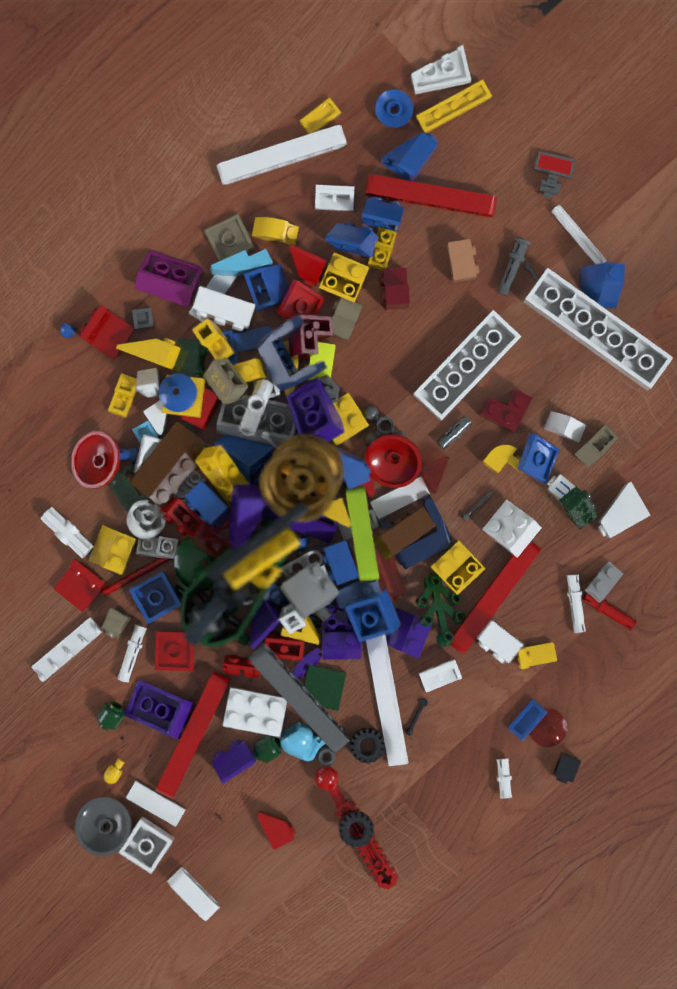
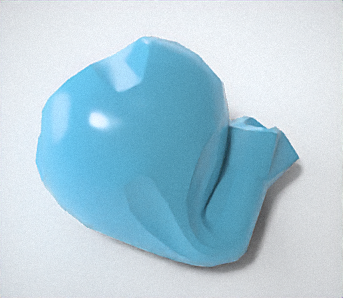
[280,722,326,761]

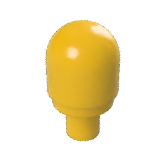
[104,758,125,784]

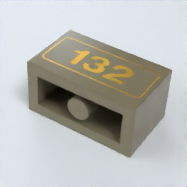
[203,358,248,404]

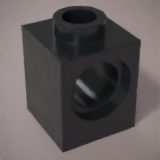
[553,752,581,784]

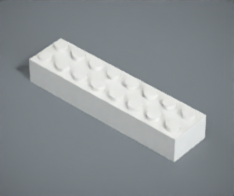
[523,268,673,391]

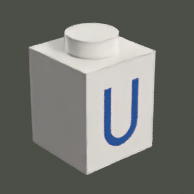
[546,474,578,504]

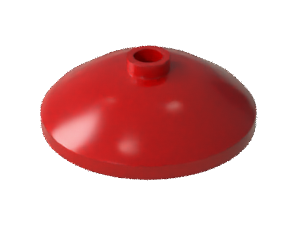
[71,431,120,489]
[365,434,422,488]

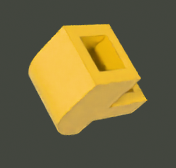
[252,217,299,245]
[192,318,235,360]
[482,445,523,474]

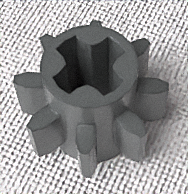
[539,174,561,199]

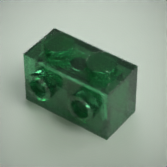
[174,338,208,378]
[559,486,598,530]

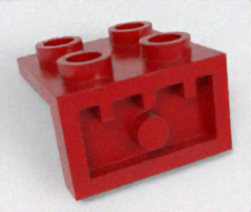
[54,559,107,612]

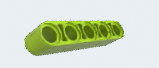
[345,486,379,582]

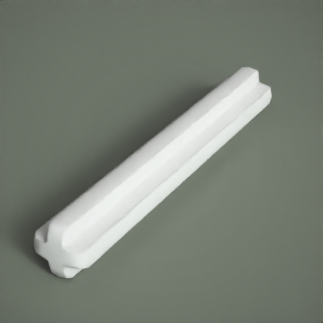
[552,205,607,264]

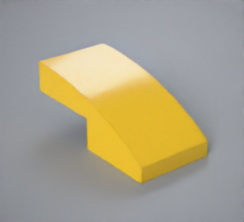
[108,373,137,418]

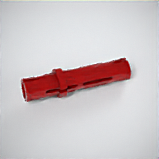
[582,592,637,631]

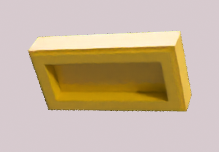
[299,97,341,134]

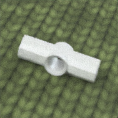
[239,379,274,437]
[40,507,94,558]

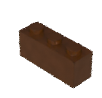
[373,506,436,559]

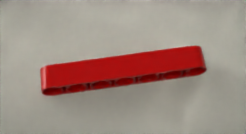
[365,174,497,217]
[450,541,542,655]
[155,671,231,799]

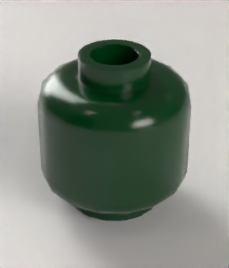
[96,701,125,730]
[253,735,282,763]

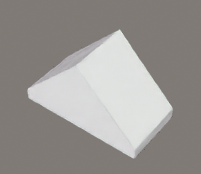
[143,401,168,436]
[544,411,586,443]

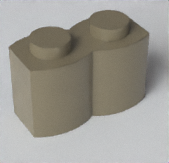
[329,298,363,341]

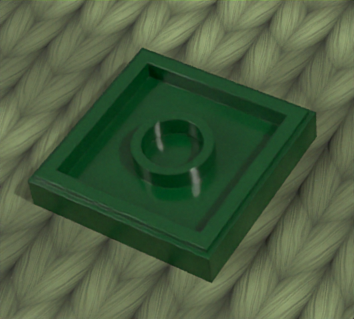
[305,665,346,711]

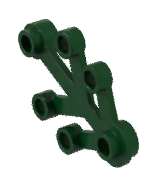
[416,573,465,647]

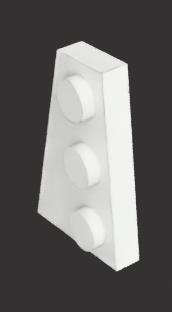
[411,45,471,94]

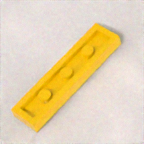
[416,80,492,134]
[224,528,300,589]

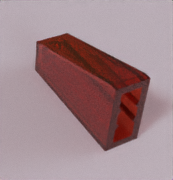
[346,527,406,600]

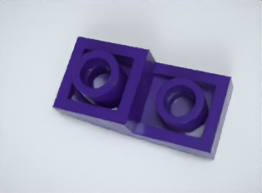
[292,647,322,679]

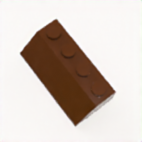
[129,421,210,509]

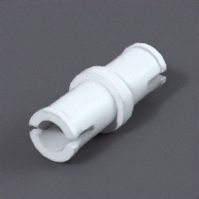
[496,758,512,798]

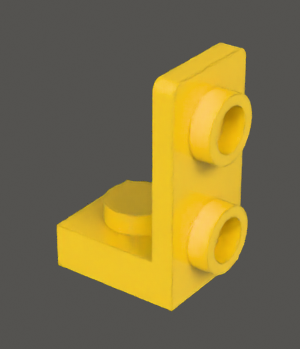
[517,642,557,669]

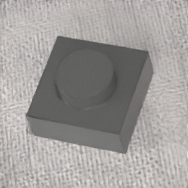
[132,308,154,330]

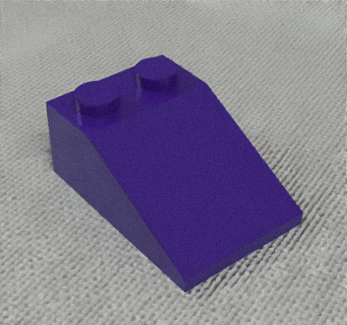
[286,377,345,442]
[229,484,265,551]
[125,680,195,739]

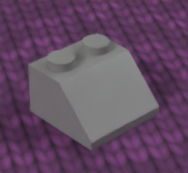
[280,562,339,619]

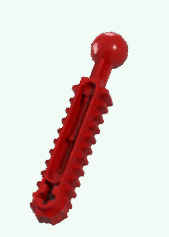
[314,766,398,890]

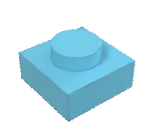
[132,420,159,444]

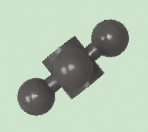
[363,405,407,446]

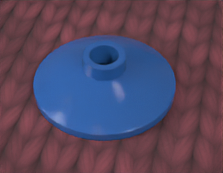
[375,90,413,128]
[159,373,197,412]

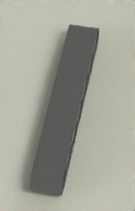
[249,644,351,752]

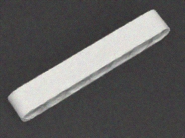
[216,125,347,185]

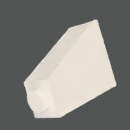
[598,482,650,538]

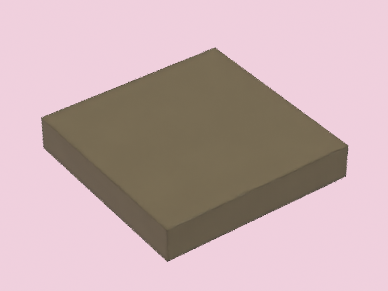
[204,214,255,262]

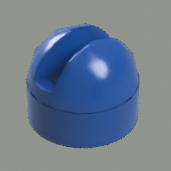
[60,323,77,338]
[296,536,309,551]

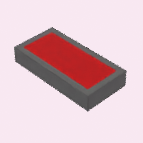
[534,151,576,179]

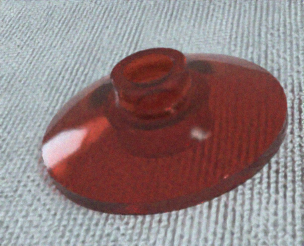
[530,709,567,747]

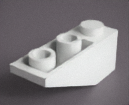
[136,368,161,398]

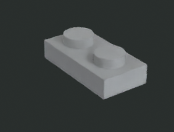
[585,562,623,603]

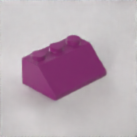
[134,250,203,307]

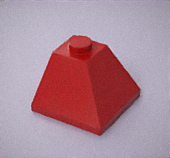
[289,245,326,288]

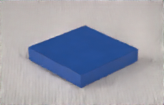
[517,433,560,484]

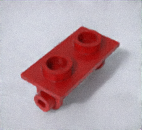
[223,654,261,678]

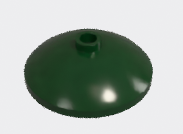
[174,533,228,591]

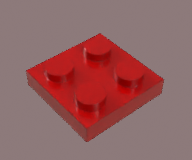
[276,280,325,320]
[155,631,194,671]

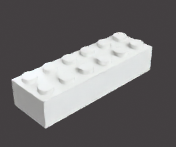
[413,310,521,422]

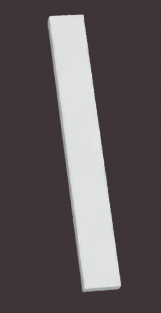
[366,635,409,766]

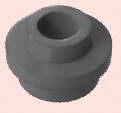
[317,747,336,766]

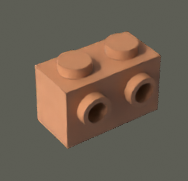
[447,239,479,283]

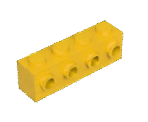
[195,445,249,508]

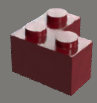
[380,268,410,310]
[287,315,333,358]
[479,389,533,433]

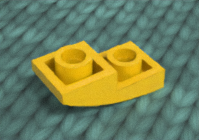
[368,227,397,271]

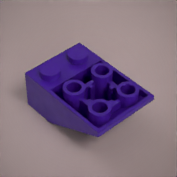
[322,601,361,660]

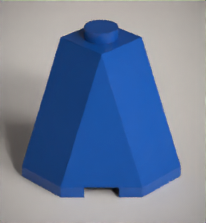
[381,132,438,181]
[579,262,625,309]
[213,434,274,486]

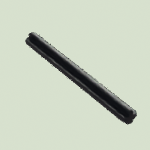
[208,502,308,580]

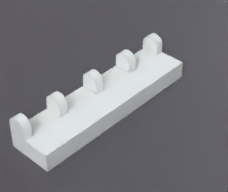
[32,617,103,682]

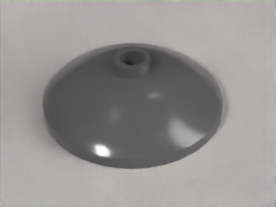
[75,797,132,856]

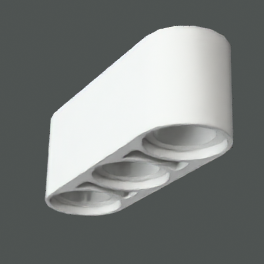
[167,867,220,921]

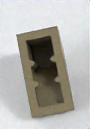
[575,424,618,468]
[101,607,132,638]

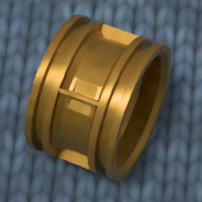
[260,434,345,522]

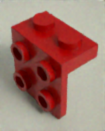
[80,305,134,359]

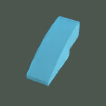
[210,249,273,276]

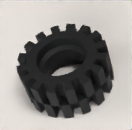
[350,728,385,764]
[339,810,374,848]

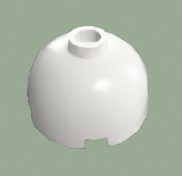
[127,500,166,539]

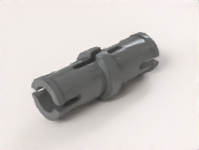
[436,415,473,450]

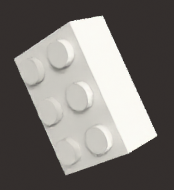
[193,287,255,332]
[223,686,287,737]

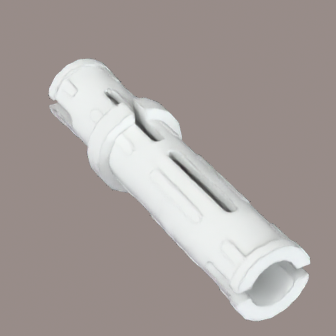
[566,574,586,633]
[117,624,147,683]

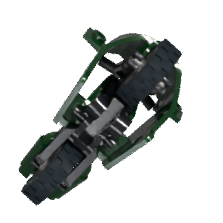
[175,519,292,648]

